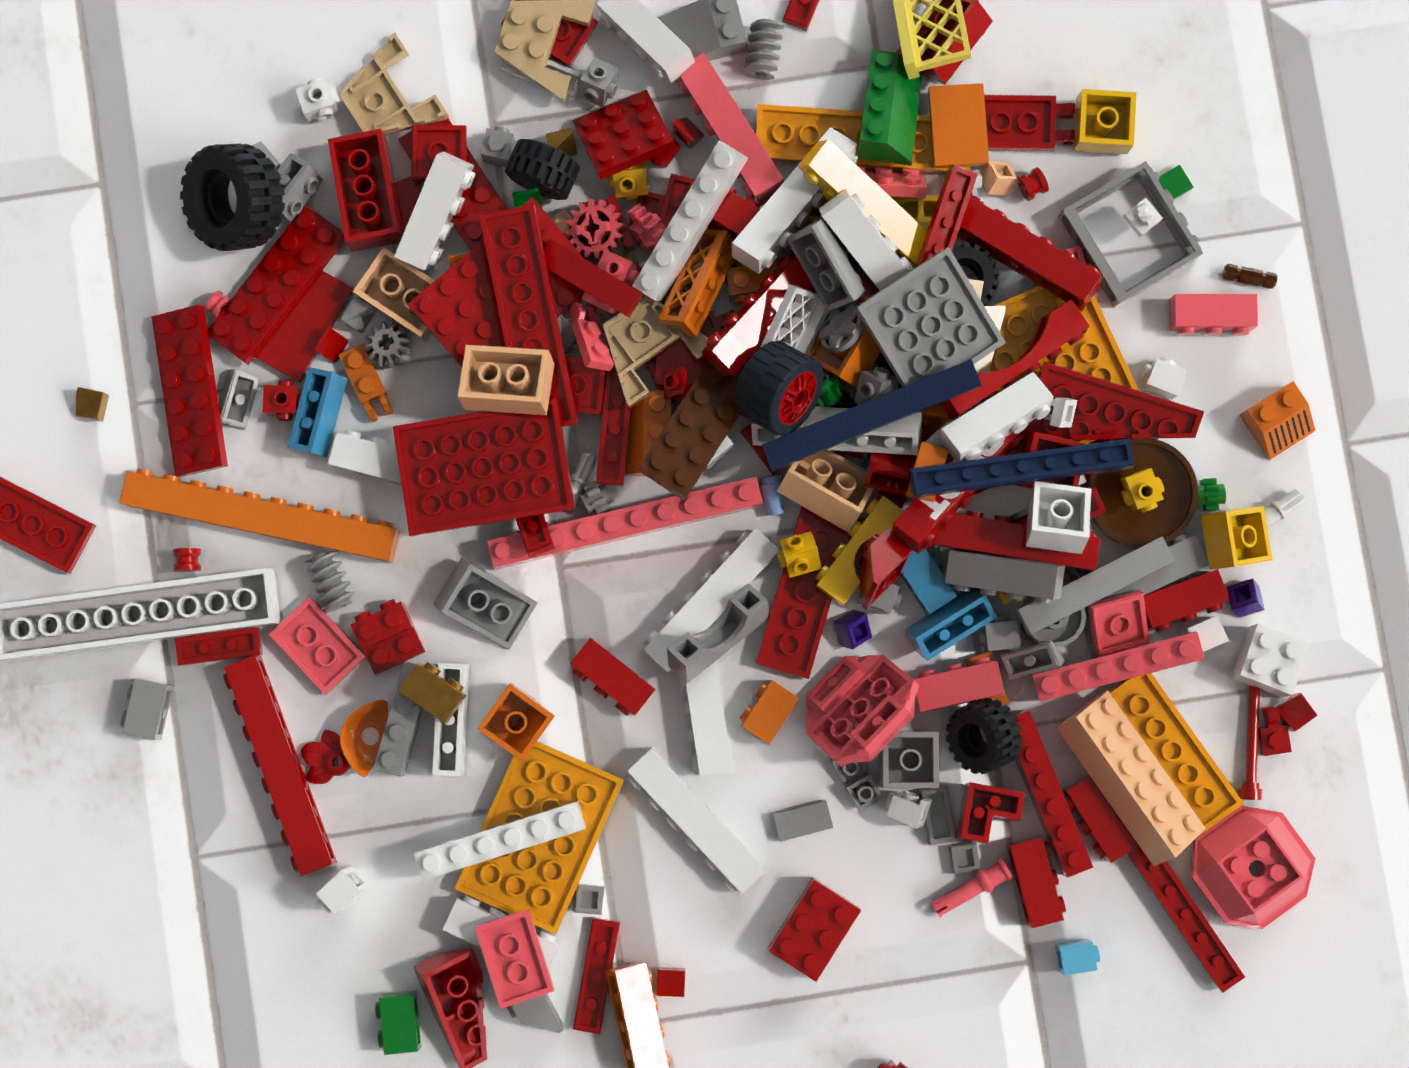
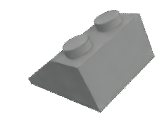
[657,0,747,61]
[433,557,538,650]

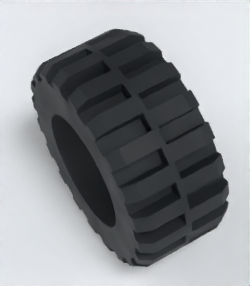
[180,143,285,251]

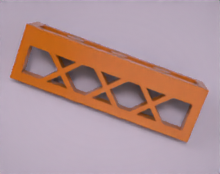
[658,229,735,338]

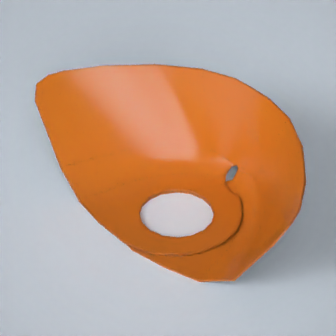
[340,700,388,777]

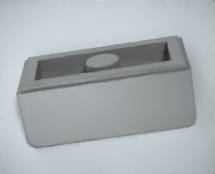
[219,369,260,429]
[1000,640,1065,681]

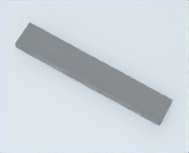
[1016,536,1176,636]

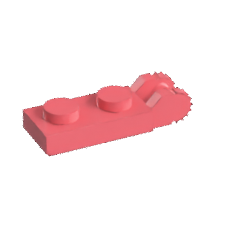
[570,302,614,371]

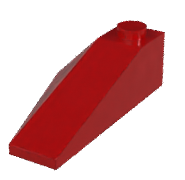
[413,948,487,1068]

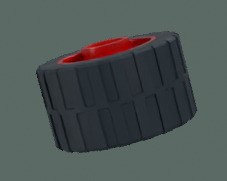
[735,340,824,436]

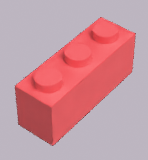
[1169,294,1258,336]
[914,657,1005,712]

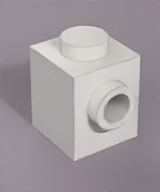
[1140,357,1187,400]

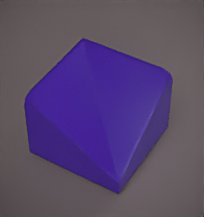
[1227,578,1265,618]
[833,610,872,650]

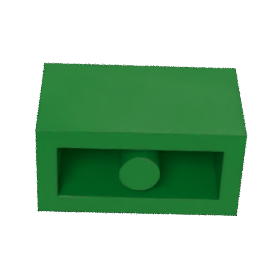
[375,991,422,1055]

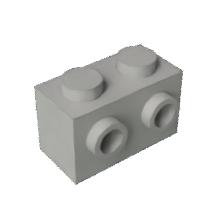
[277,153,323,222]

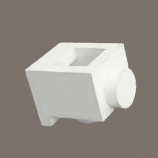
[886,791,932,828]

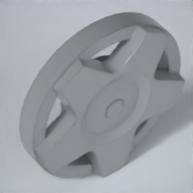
[819,303,864,353]

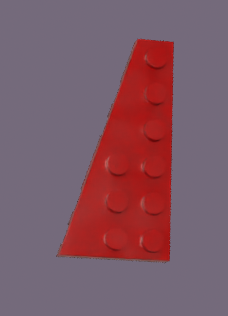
[1023,361,1204,440]

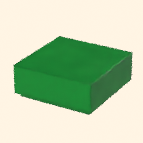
[1158,165,1194,200]

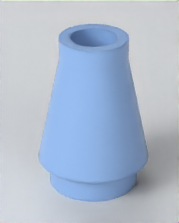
[759,475,784,516]

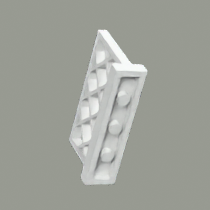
[761,284,829,355]

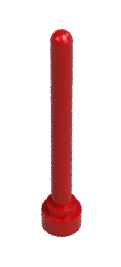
[1239,685,1262,800]

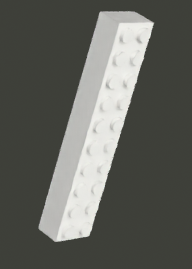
[0,568,281,661]

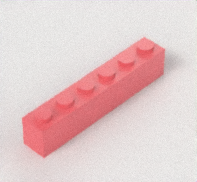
[676,52,784,206]
[1032,631,1205,702]

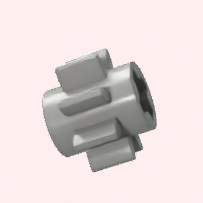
[580,481,613,514]

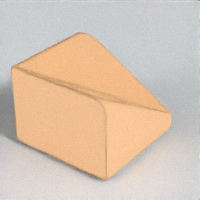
[980,161,1019,195]

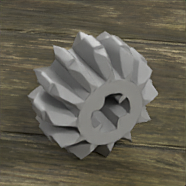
[364,321,411,368]

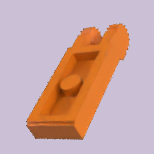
[339,344,393,423]

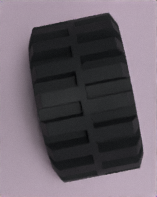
[505,139,580,200]
[952,242,1000,306]
[946,698,1023,774]

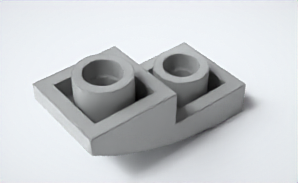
[830,758,883,811]

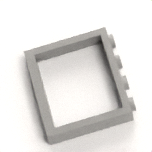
[1058,161,1203,308]

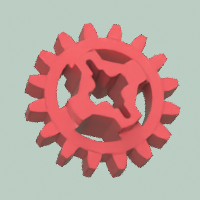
[565,199,626,259]
[626,204,666,253]

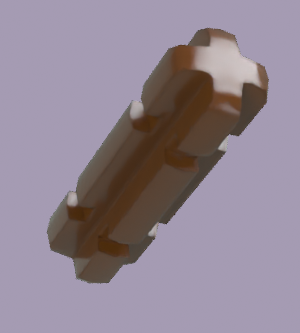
[1223,264,1277,289]

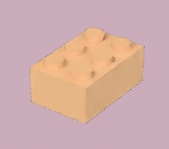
[353,247,435,342]
[457,345,554,415]
[777,450,873,533]

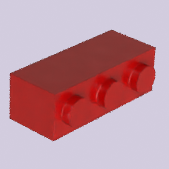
[1144,569,1230,632]
[570,638,656,716]
[1062,774,1139,863]
[1006,836,1066,928]

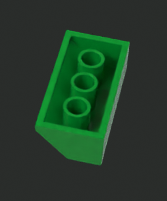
[857,50,922,166]

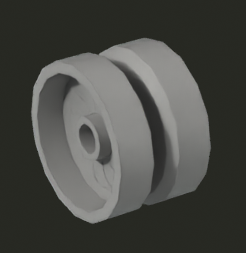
[1019,596,1086,647]

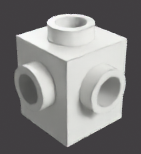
[295,78,341,121]

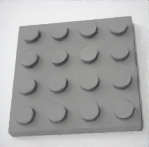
[855,247,1006,387]

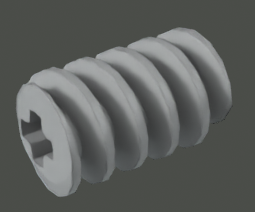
[744,19,784,80]
[305,551,355,613]

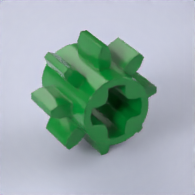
[817,373,843,408]
[1197,478,1226,512]

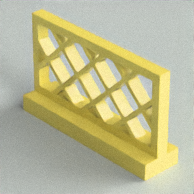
[893,0,972,80]

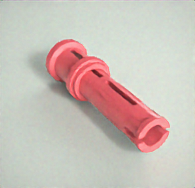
[931,858,1014,917]

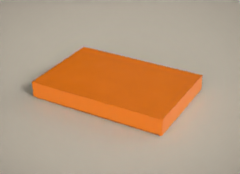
[928,83,989,168]

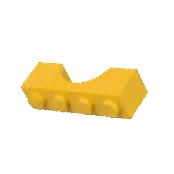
[815,496,903,606]

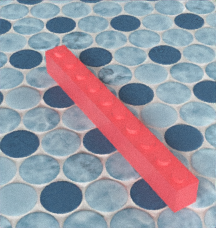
[487,476,763,570]

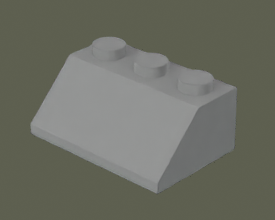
[786,217,865,312]

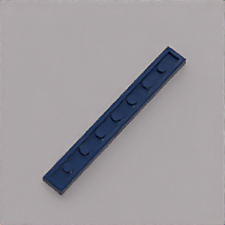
[762,359,982,471]
[908,439,1135,499]

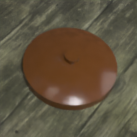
[1086,438,1198,548]

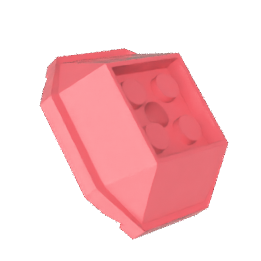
[806,655,919,767]
[1190,806,1316,929]

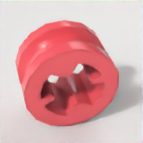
[205,290,231,318]

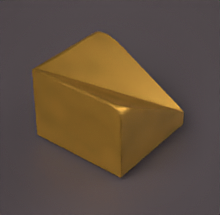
[546,128,577,156]
[75,387,109,421]

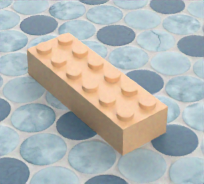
[1056,691,1206,866]

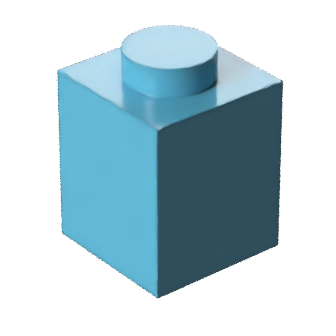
[1055,939,1100,975]

